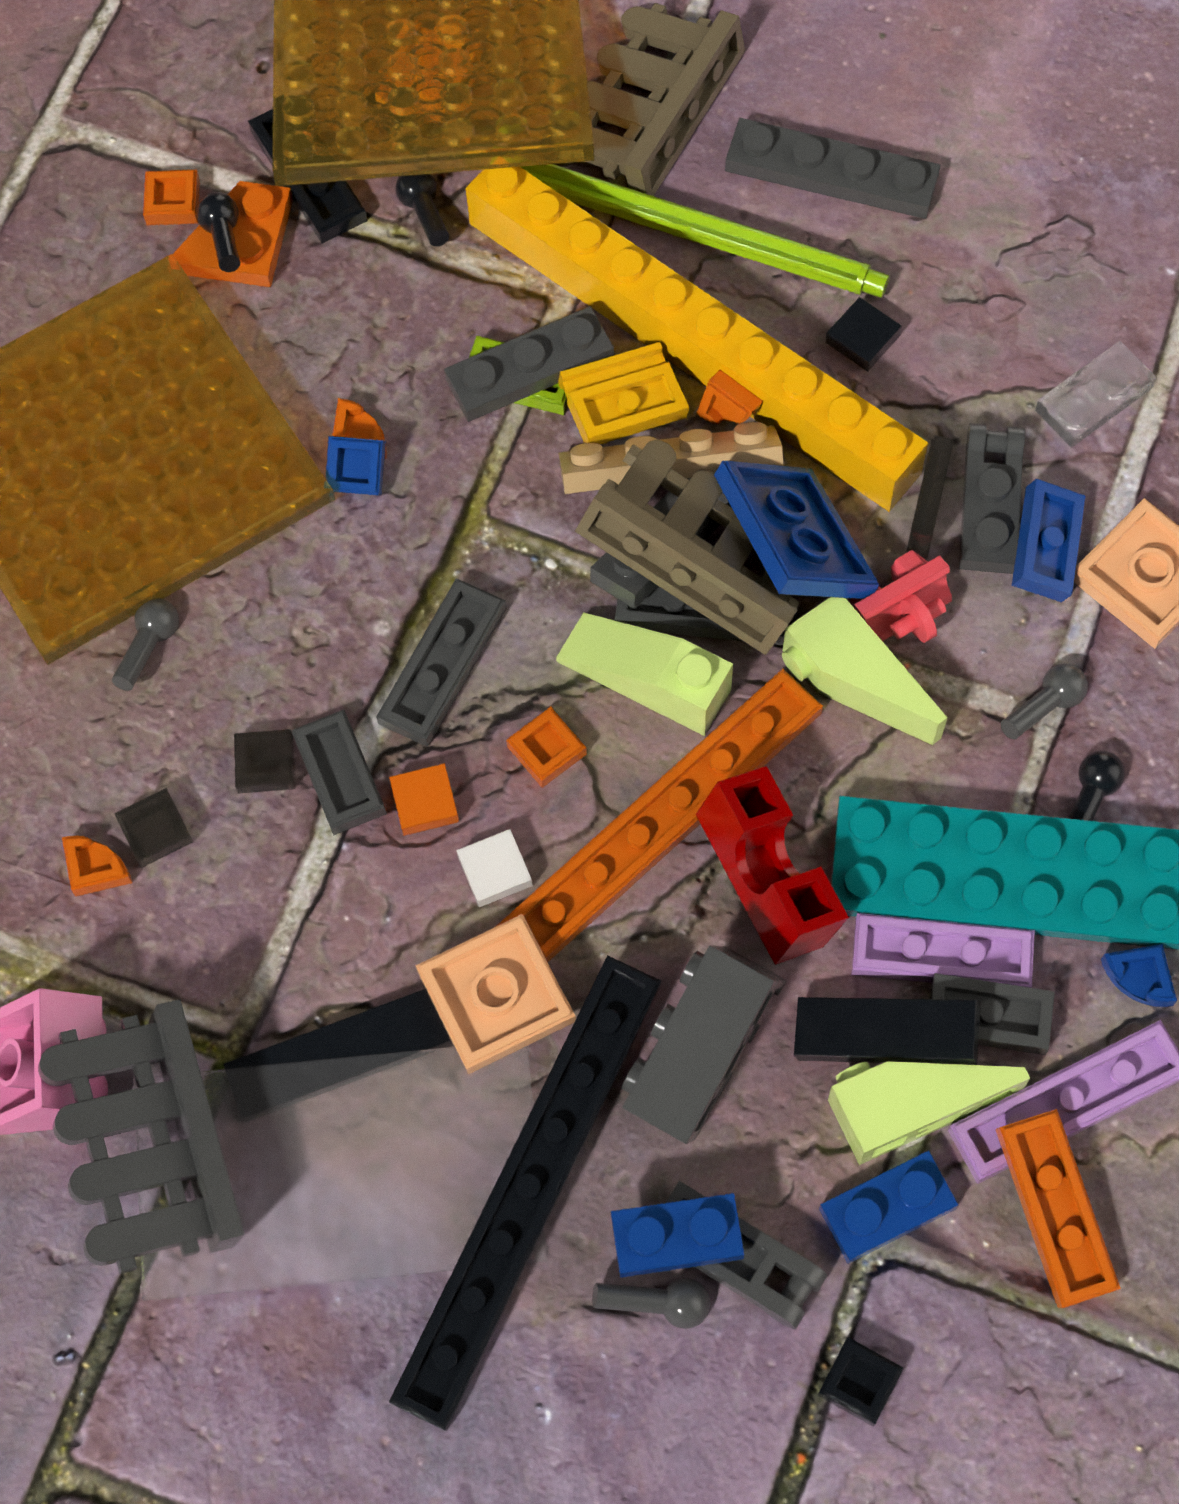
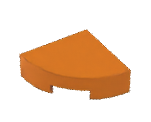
[696,370,763,424]
[332,398,387,459]
[62,836,132,897]

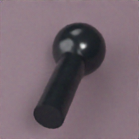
[395,167,449,247]
[196,192,240,272]
[1068,751,1125,821]

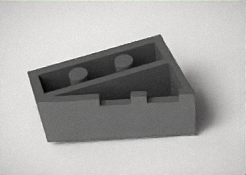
[622,945,787,1144]

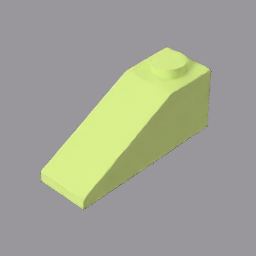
[782,597,948,745]
[556,612,733,736]
[828,1061,1030,1165]

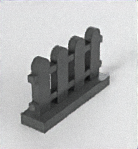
[38,999,245,1274]

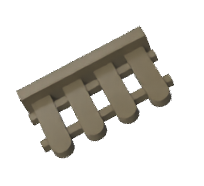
[547,3,745,196]
[575,440,800,655]

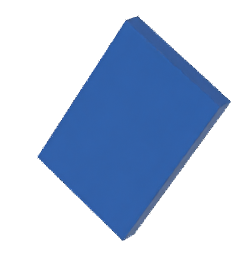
[714,461,880,599]

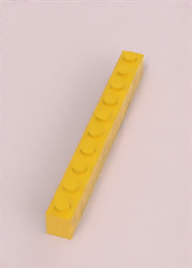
[465,153,928,512]

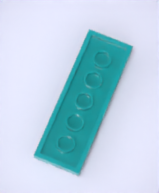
[831,796,1179,950]

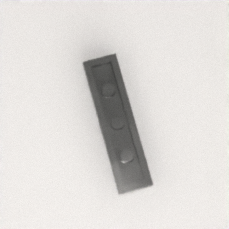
[725,117,941,219]

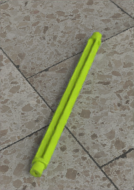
[489,150,890,298]

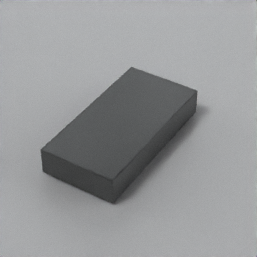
[291,710,387,836]

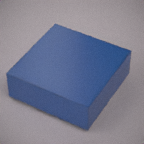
[325,436,386,496]

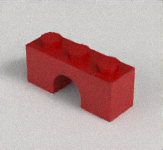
[696,766,849,965]

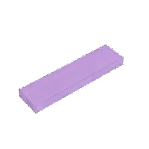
[948,1020,1179,1184]

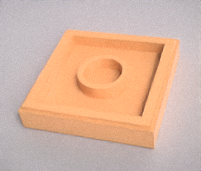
[1074,498,1179,649]
[415,914,576,1075]

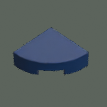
[1101,944,1177,1007]

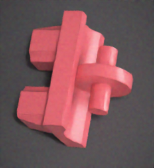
[848,550,952,643]

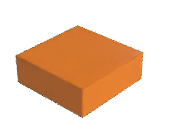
[143,169,200,225]
[506,707,587,788]
[389,763,459,836]

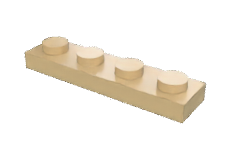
[558,422,784,494]

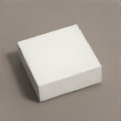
[456,829,533,907]

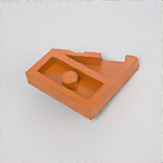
[169,181,293,288]

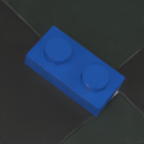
[1012,479,1086,602]
[819,1150,958,1264]
[611,1193,744,1278]

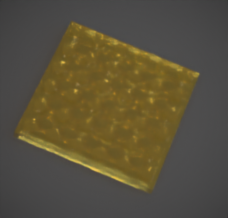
[272,0,595,186]
[0,254,336,665]

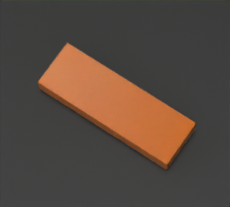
[995,1109,1121,1308]

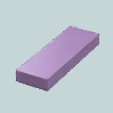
[851,913,1035,988]

